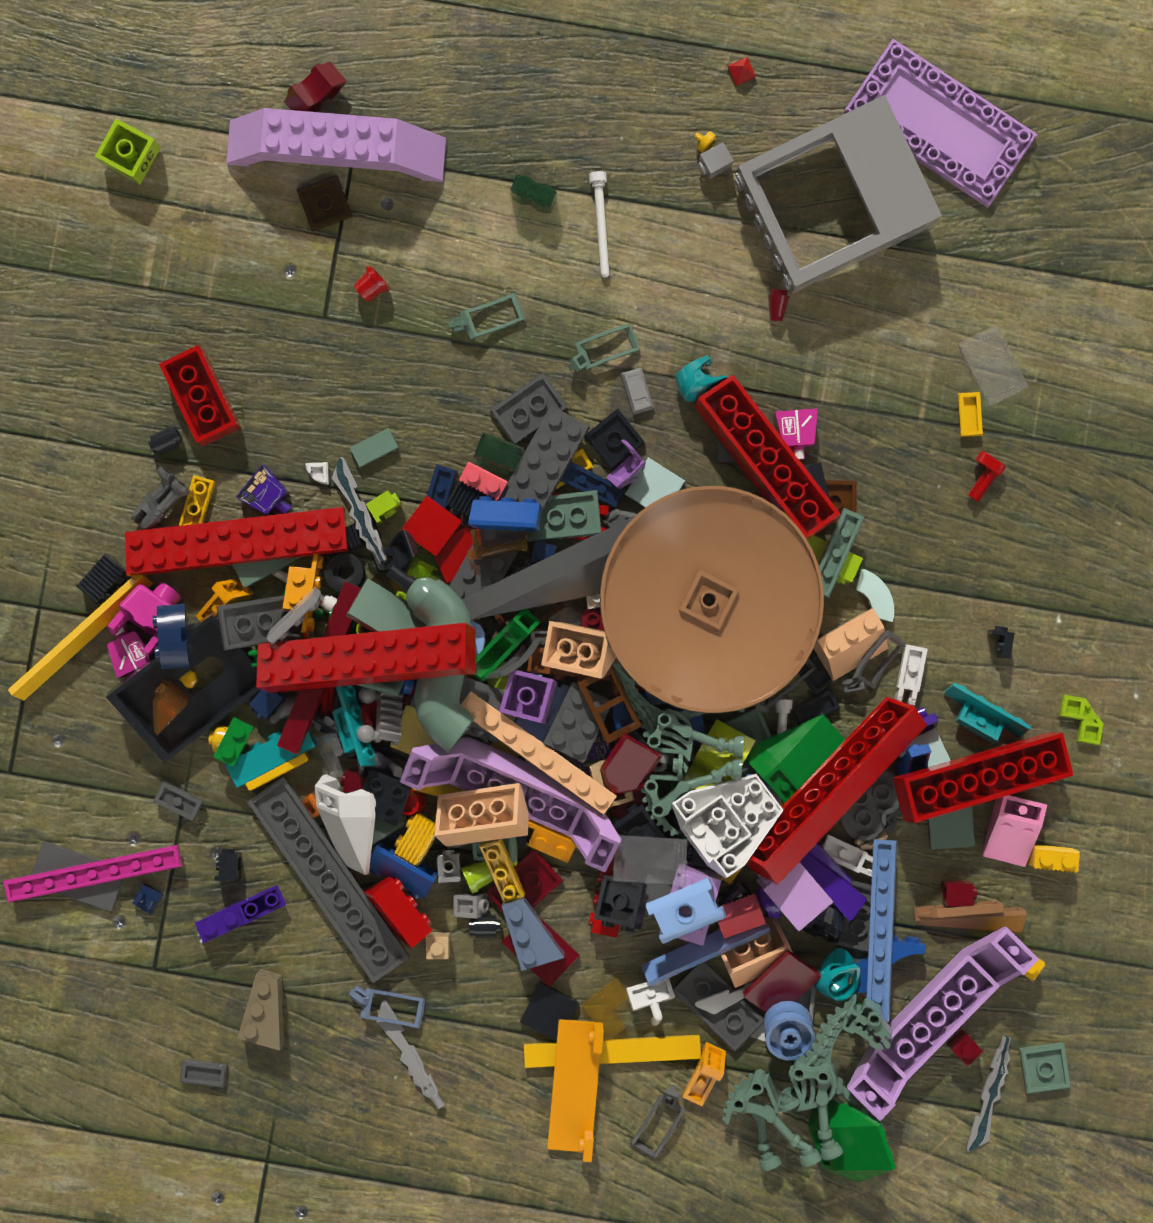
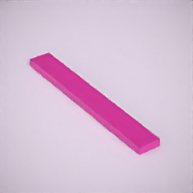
[3,844,183,903]

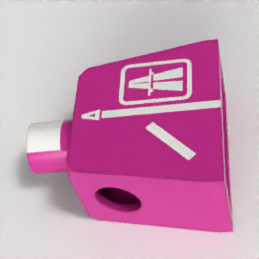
[773,409,818,460]
[107,624,155,678]

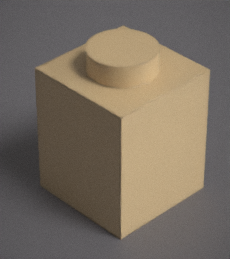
[426,932,451,959]

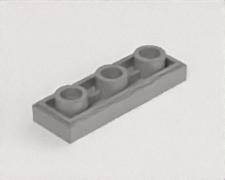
[266,587,321,643]

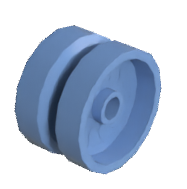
[763,1001,815,1061]

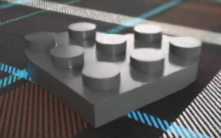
[841,771,899,840]

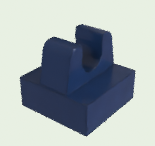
[132,883,164,914]

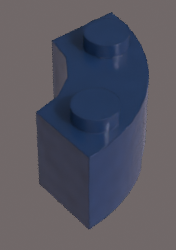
[152,604,189,669]

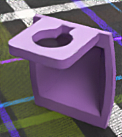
[606,439,646,489]

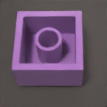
[499,670,559,725]

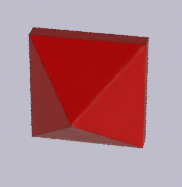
[727,57,756,86]

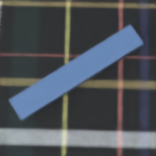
[641,918,771,986]

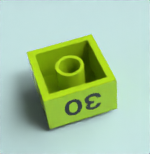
[95,119,161,185]

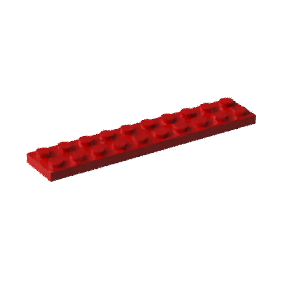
[125,507,348,576]

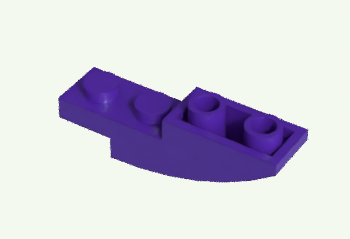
[195,885,286,943]

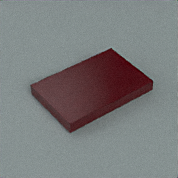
[485,848,563,913]
[502,914,580,988]
[743,950,821,1012]

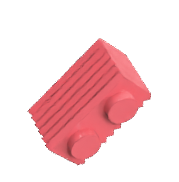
[460,462,508,501]
[717,894,766,939]

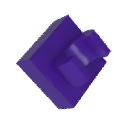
[917,707,939,734]

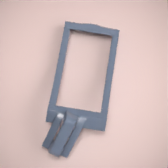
[349,986,426,1028]

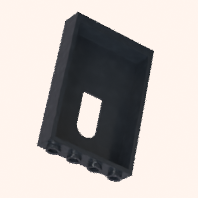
[106,610,260,764]

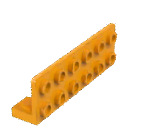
[547,1019,604,1162]

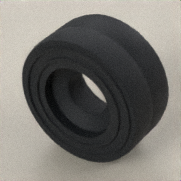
[324,553,365,592]

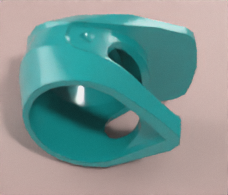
[675,355,728,402]
[814,947,860,1001]

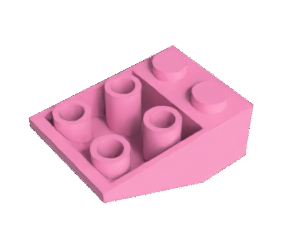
[981,795,1047,867]

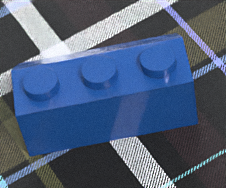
[469,496,542,532]
[369,841,438,899]

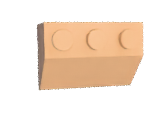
[814,608,889,681]
[541,621,616,679]
[720,916,793,988]

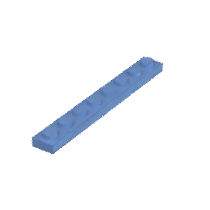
[867,839,897,1022]

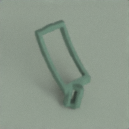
[448,293,526,339]
[568,324,640,372]

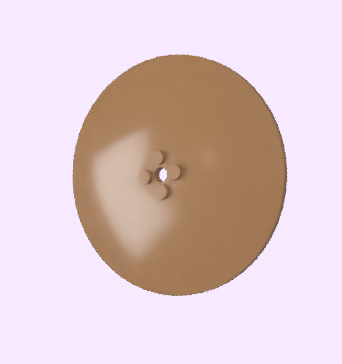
[600,486,824,713]

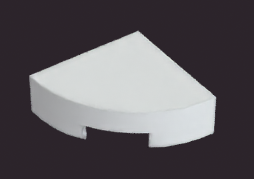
[306,462,329,485]

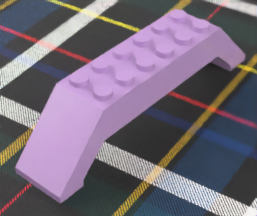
[226,108,446,182]
[400,737,621,872]
[847,926,1039,1121]

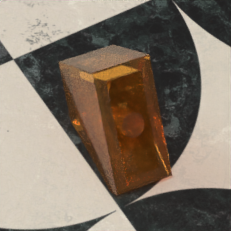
[153,681,190,735]

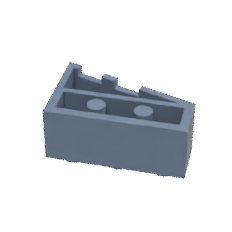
[502,896,565,971]

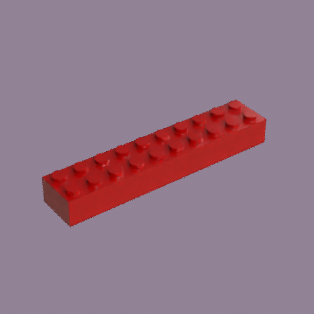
[256,623,476,693]
[747,697,927,885]

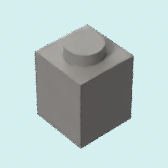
[698,142,734,180]

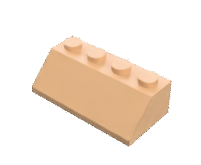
[435,783,529,847]

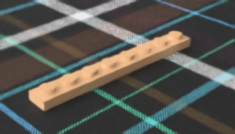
[461,692,616,815]

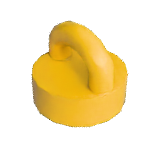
[695,131,717,153]

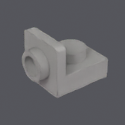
[454,893,489,919]

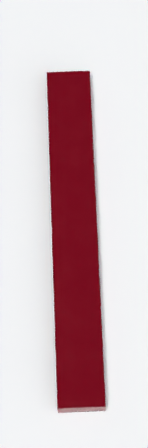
[277,582,361,754]

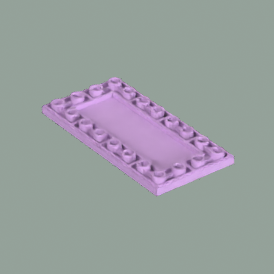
[844,39,1038,208]

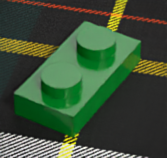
[213,717,254,767]

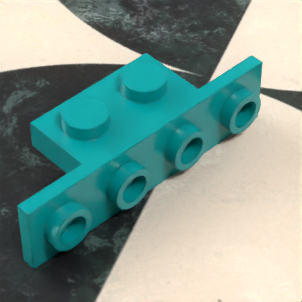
[944,682,1031,744]
[332,685,377,766]

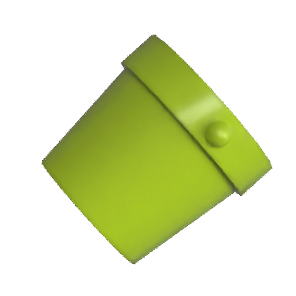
[461,861,494,894]

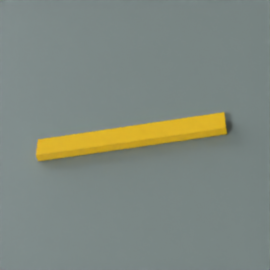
[8,575,154,701]
[524,1035,701,1068]

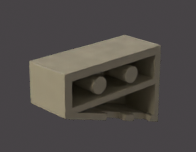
[237,969,285,1051]

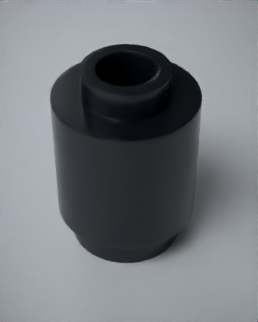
[148,427,183,455]
[469,915,502,938]

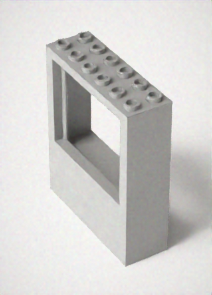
[735,95,942,294]

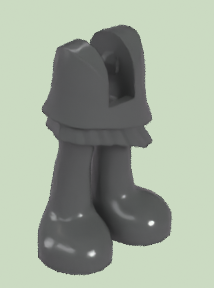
[131,466,191,530]

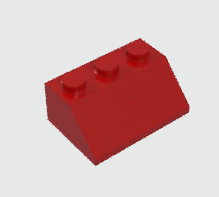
[364,877,433,948]

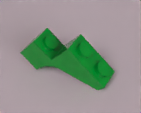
[473,609,541,683]

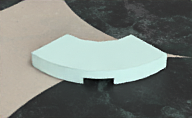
[855,569,894,622]

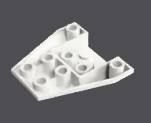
[315,774,376,875]
[671,774,783,878]

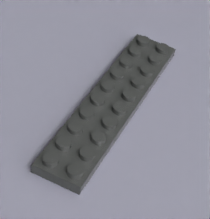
[449,406,590,619]
[247,776,410,983]

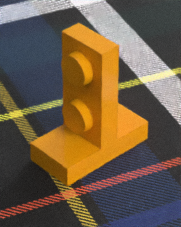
[196,578,255,621]
[682,1042,726,1106]

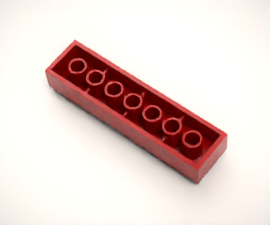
[694,375,841,540]
[893,732,1074,823]

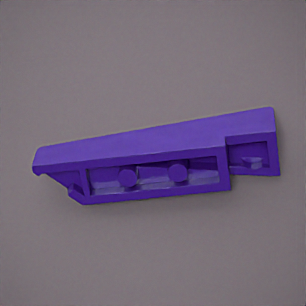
[800,842,867,921]

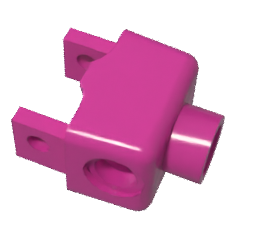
[108,582,181,660]

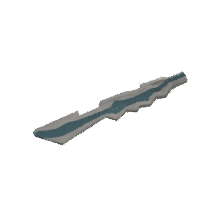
[332,457,387,564]
[966,1035,1011,1152]

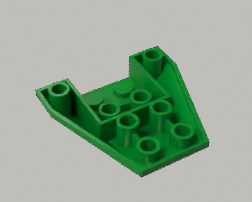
[745,714,845,803]
[808,1096,896,1182]

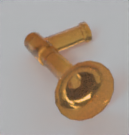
[467,529,530,561]

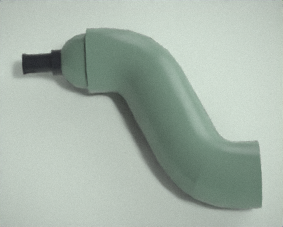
[386,565,475,753]

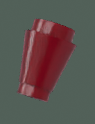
[768,289,790,321]

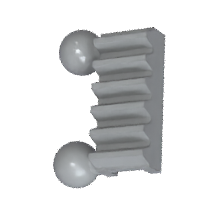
[357,687,403,746]

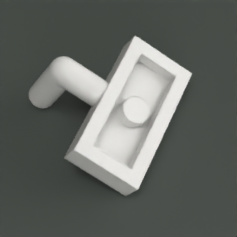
[625,978,675,1026]

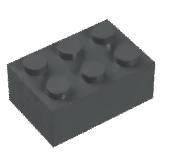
[543,682,610,763]

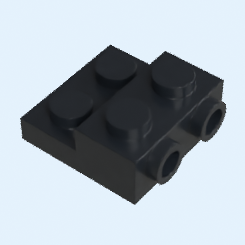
[610,803,668,867]
[594,875,647,933]

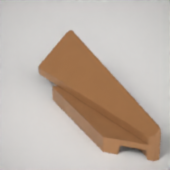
[913,900,1026,933]

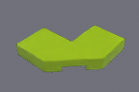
[1058,694,1104,746]

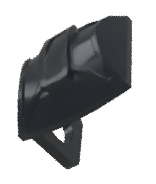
[372,529,417,572]

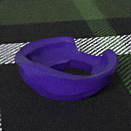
[756,887,782,919]

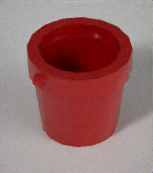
[354,266,390,302]
[403,788,427,816]

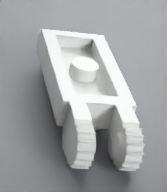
[895,644,927,706]
[821,834,873,877]

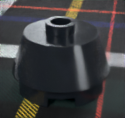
[803,904,844,943]

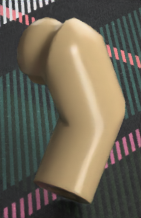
[854,830,888,851]

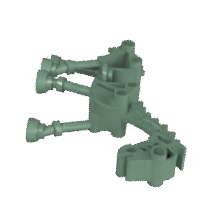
[612,662,744,836]
[722,994,892,1171]

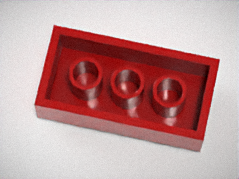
[159,345,242,447]

